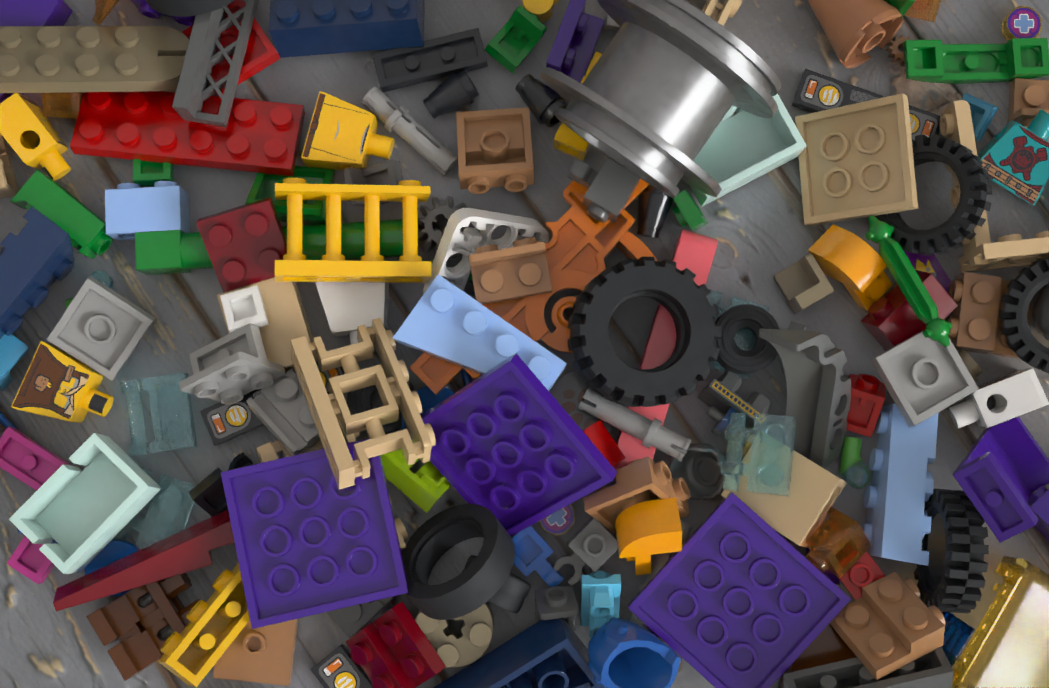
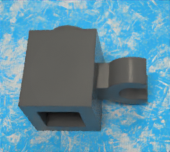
[567,157,640,223]
[553,517,618,585]

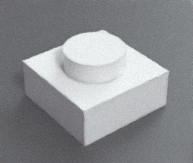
[220,285,269,333]

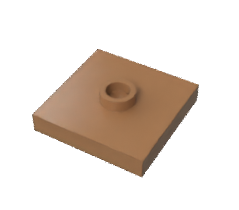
[213,618,299,686]

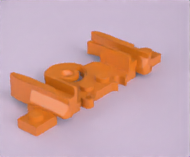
[409,179,658,395]

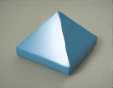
[961,92,998,141]

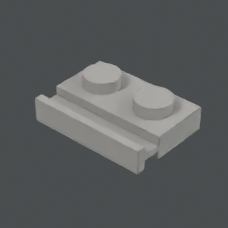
[247,369,339,456]

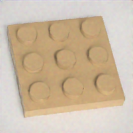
[795,93,918,226]

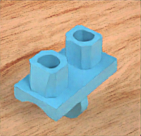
[580,570,621,639]

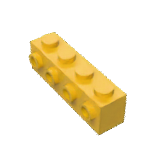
[158,562,250,687]

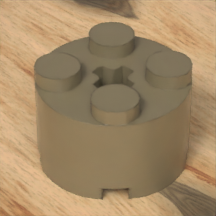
[416,601,494,668]

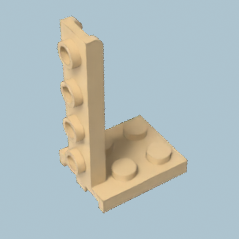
[940,100,1049,273]

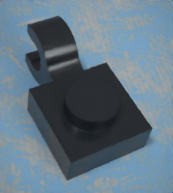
[189,452,253,517]

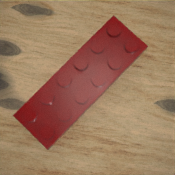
[70,91,305,176]

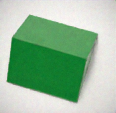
[245,166,335,225]

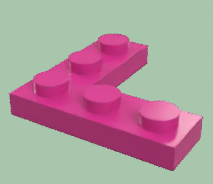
[0,427,73,584]

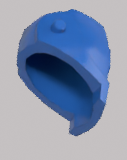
[587,617,681,688]

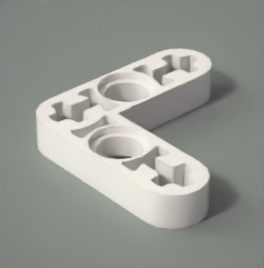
[423,208,550,293]

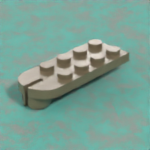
[0,26,189,93]

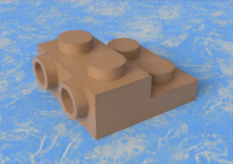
[456,107,534,195]
[946,272,1032,359]
[583,457,691,535]
[829,572,946,680]

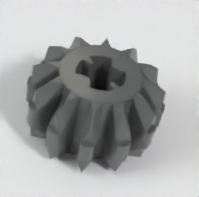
[418,196,472,259]

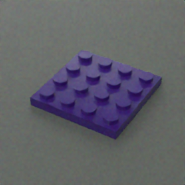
[405,353,617,536]
[221,438,409,629]
[628,491,851,688]

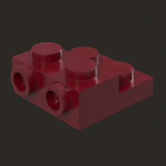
[346,602,446,688]

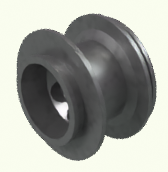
[540,0,781,198]

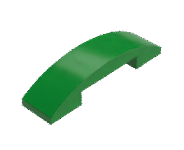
[903,38,1049,84]

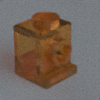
[806,506,871,578]

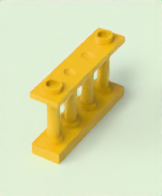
[275,178,432,283]

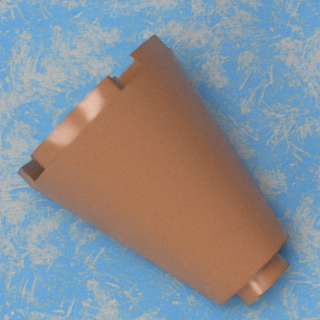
[808,0,903,69]

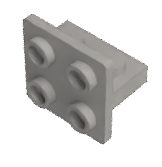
[179,323,286,405]

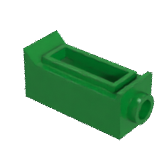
[10,170,113,259]

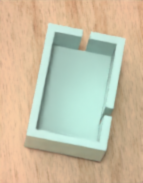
[690,93,807,207]
[9,433,162,574]

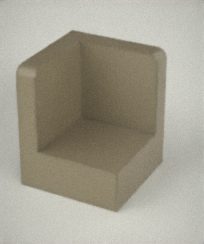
[773,253,834,314]

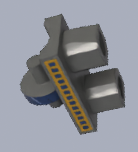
[697,370,771,438]

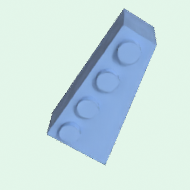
[393,274,567,391]
[858,404,939,566]

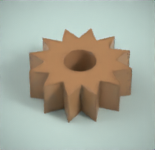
[885,34,910,64]

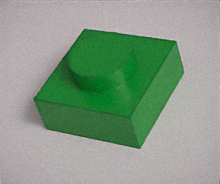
[133,159,174,187]
[672,189,708,231]

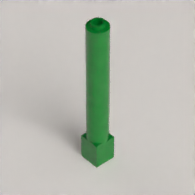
[135,219,403,275]

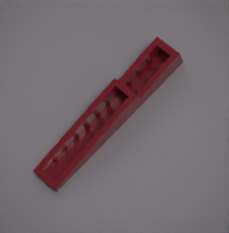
[53,510,235,612]

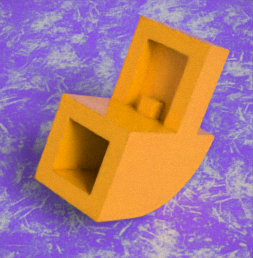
[808,224,893,311]
[615,497,682,576]

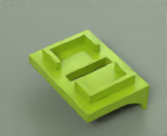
[381,429,451,513]

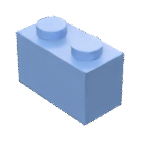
[105,181,190,241]

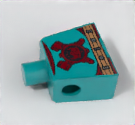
[977,109,1049,206]

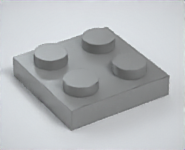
[46,276,155,381]
[871,329,979,427]

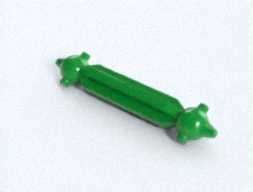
[865,215,952,348]

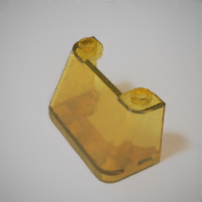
[950,556,1049,688]

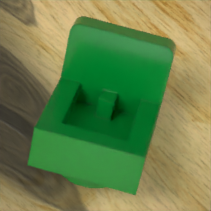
[484,6,547,74]

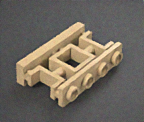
[291,318,436,490]

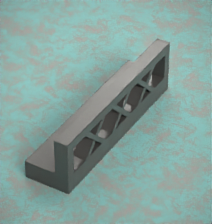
[172,0,259,127]

